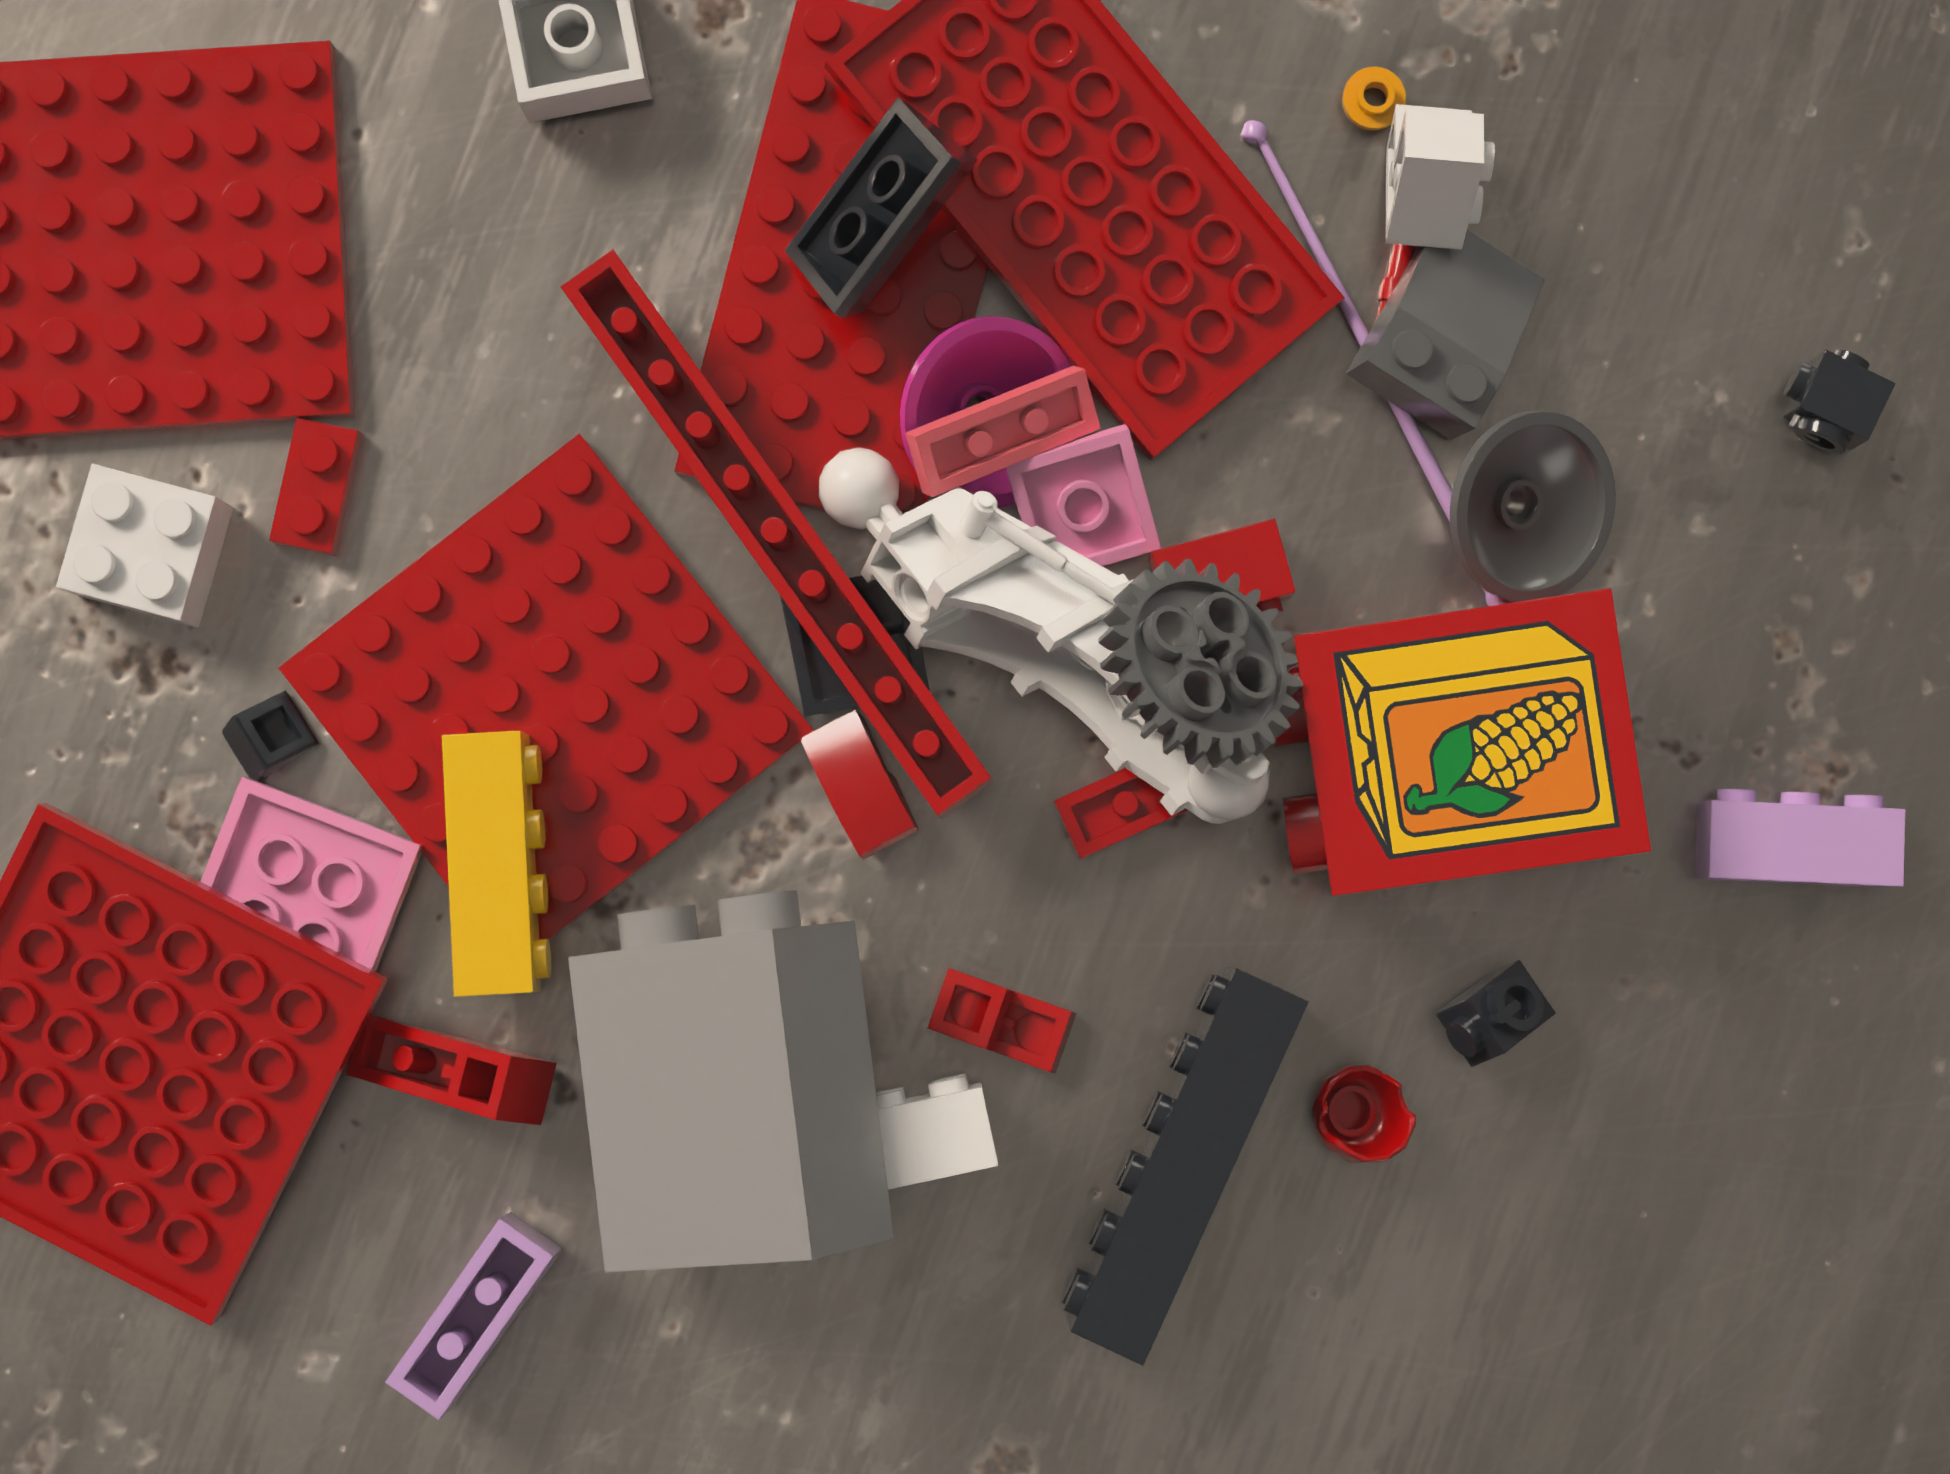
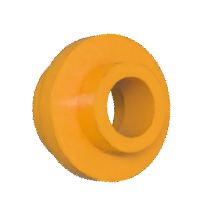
[1342,67,1406,131]

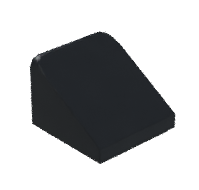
[222,690,319,782]

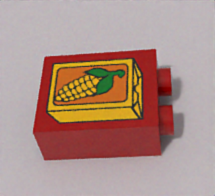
[1274,588,1651,896]

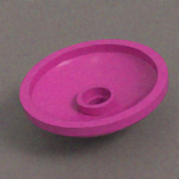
[900,316,1071,508]

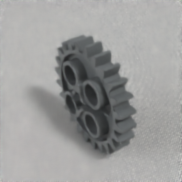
[1098,559,1303,768]

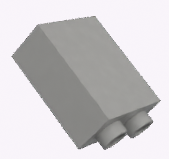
[568,890,894,1273]

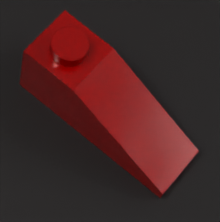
[346,1014,557,1126]

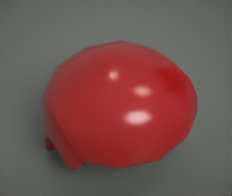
[1312,1065,1416,1163]

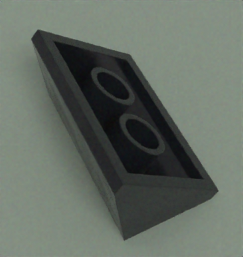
[785,97,978,319]

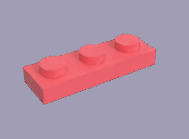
[905,366,1101,497]

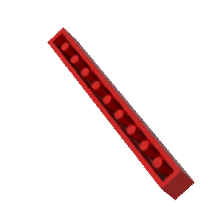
[560,249,994,819]

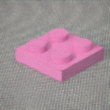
[1005,424,1161,566]

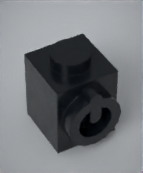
[1783,349,1896,454]
[1435,960,1556,1068]

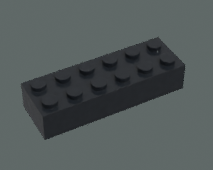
[1061,967,1309,1366]

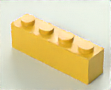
[442,731,551,997]

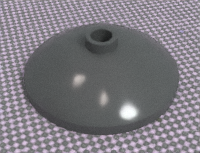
[1450,410,1616,602]

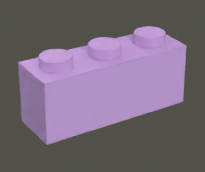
[1695,789,1905,888]
[385,1212,563,1420]

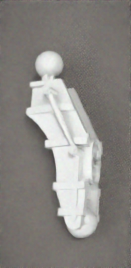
[819,447,1270,824]

